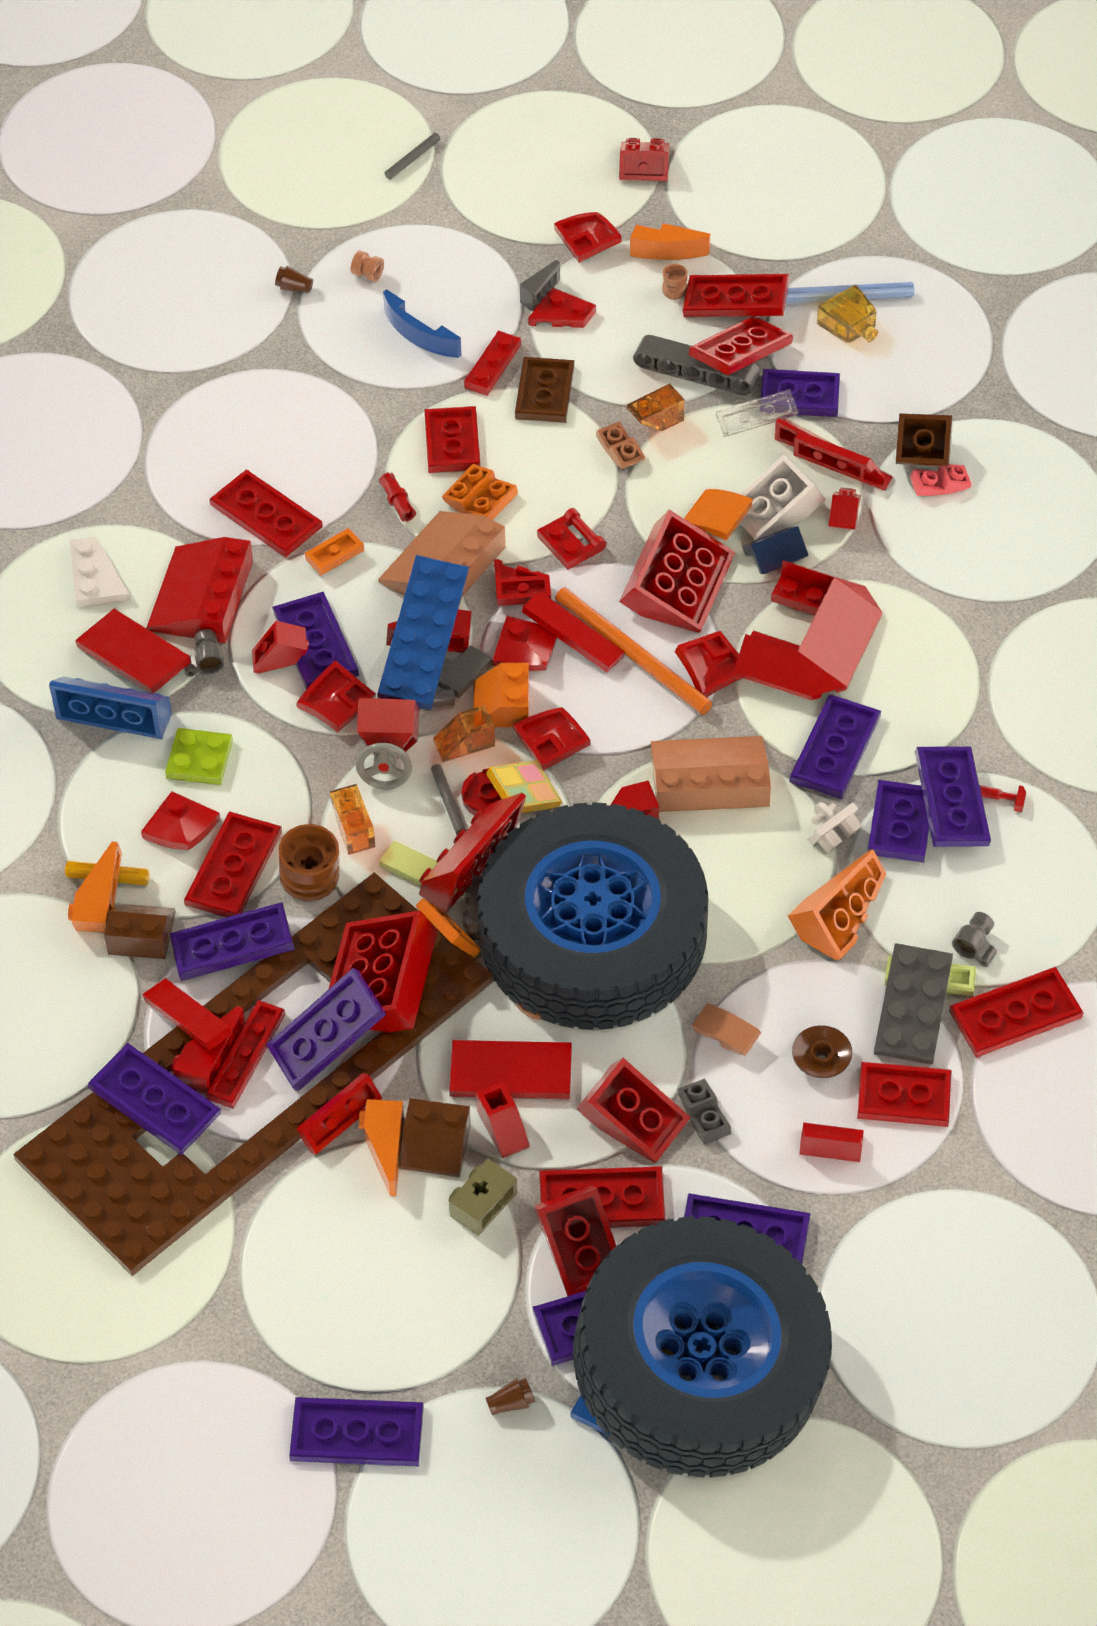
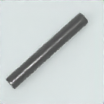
[384,133,440,180]
[431,764,467,835]

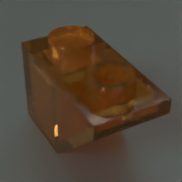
[627,384,685,431]
[433,705,495,762]
[329,784,376,855]

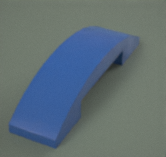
[383,289,462,358]

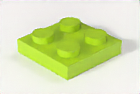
[165,728,233,785]

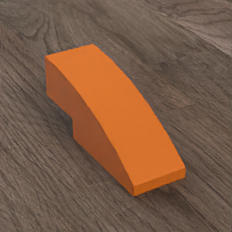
[630,223,711,260]

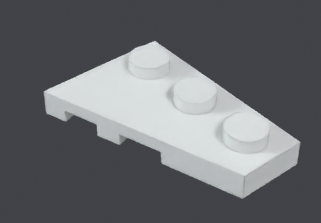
[70,537,131,608]

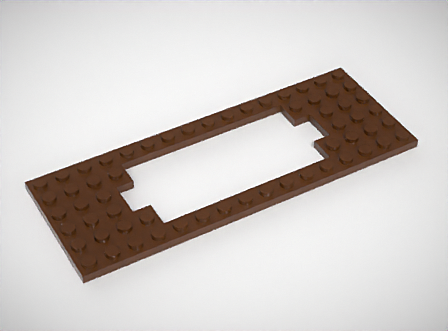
[13,872,494,1276]

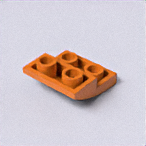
[442,464,518,520]
[684,489,753,541]

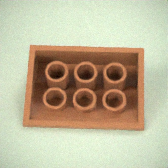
[378,511,506,597]
[651,736,771,812]

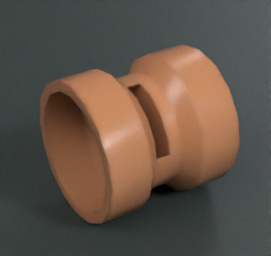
[350,250,384,282]
[662,264,688,300]

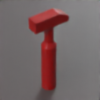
[980,785,1027,813]

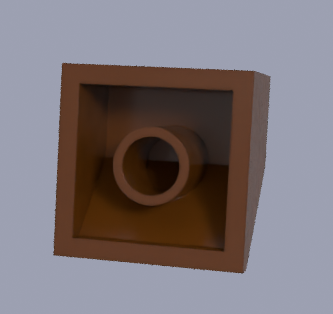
[896,413,953,466]
[104,903,176,959]
[400,1098,471,1177]

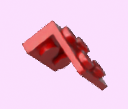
[619,138,670,181]

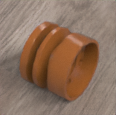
[278,824,339,901]

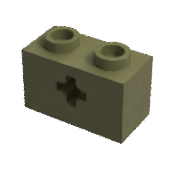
[448,1159,517,1236]

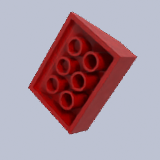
[619,509,735,633]
[146,537,253,643]
[418,793,526,913]
[329,911,438,1032]

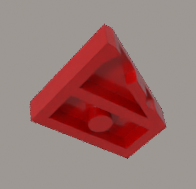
[528,287,596,328]
[494,559,551,606]

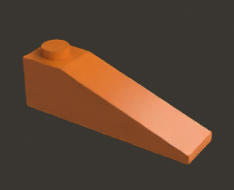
[788,850,886,960]

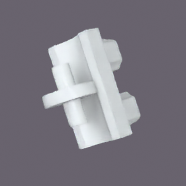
[807,802,862,853]

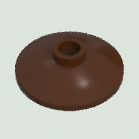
[792,1025,852,1078]

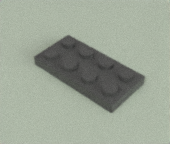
[874,943,953,1065]

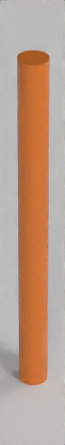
[555,587,713,715]

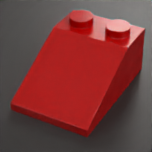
[576,1057,691,1163]
[534,1185,617,1296]

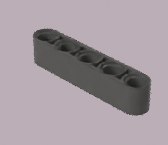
[633,335,760,396]

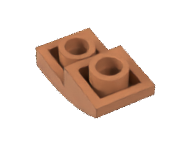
[596,421,646,469]
[691,1003,761,1056]

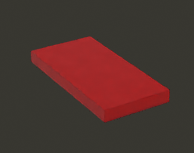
[682,274,790,317]
[688,316,793,375]
[209,469,323,558]
[75,608,191,694]
[184,811,282,917]
[949,966,1084,1058]
[449,1040,572,1099]
[539,1166,665,1230]

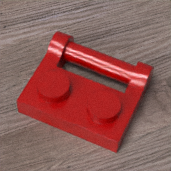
[537,508,607,570]

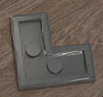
[438,645,492,698]

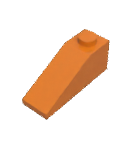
[68,841,122,933]
[359,1099,405,1196]

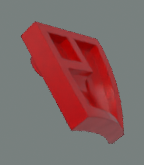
[554,212,622,263]
[492,616,557,671]
[675,631,743,697]
[296,660,376,733]
[514,707,591,771]
[141,791,220,850]

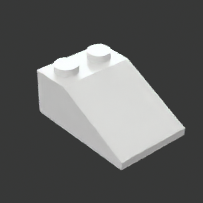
[739,454,826,541]

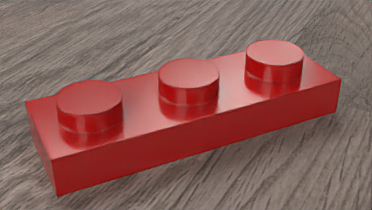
[464,330,521,396]
[296,1073,383,1154]

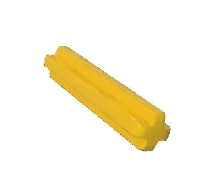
[64,861,150,885]

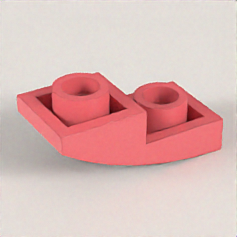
[910,464,972,496]

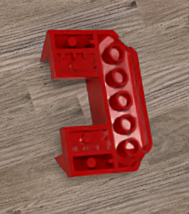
[733,561,883,700]

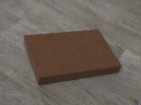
[515,357,575,423]

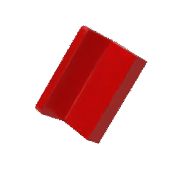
[799,1122,864,1162]

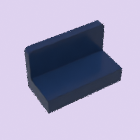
[742,526,808,574]

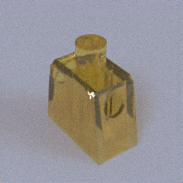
[817,285,878,343]

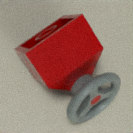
[356,698,420,790]

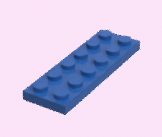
[377,555,469,710]

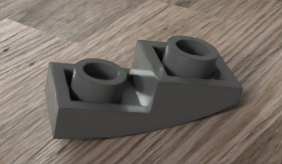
[677,1078,731,1144]

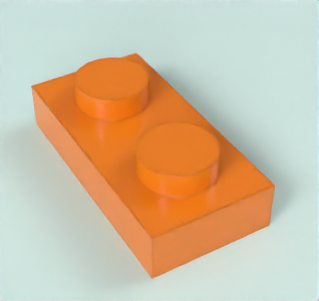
[305,528,365,576]

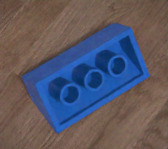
[49,676,172,740]

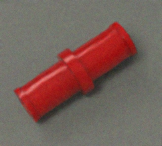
[379,472,416,522]

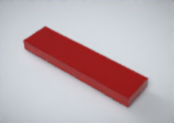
[522,591,625,673]
[142,978,233,1051]
[206,1000,286,1109]

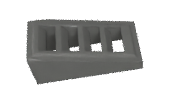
[520,260,560,311]

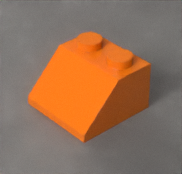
[473,663,529,728]

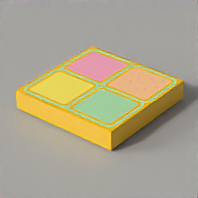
[486,761,562,813]

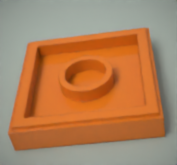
[415,898,481,958]

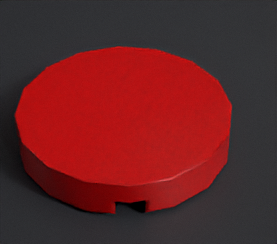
[461,768,502,815]

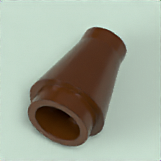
[275,266,314,293]
[485,1378,535,1416]

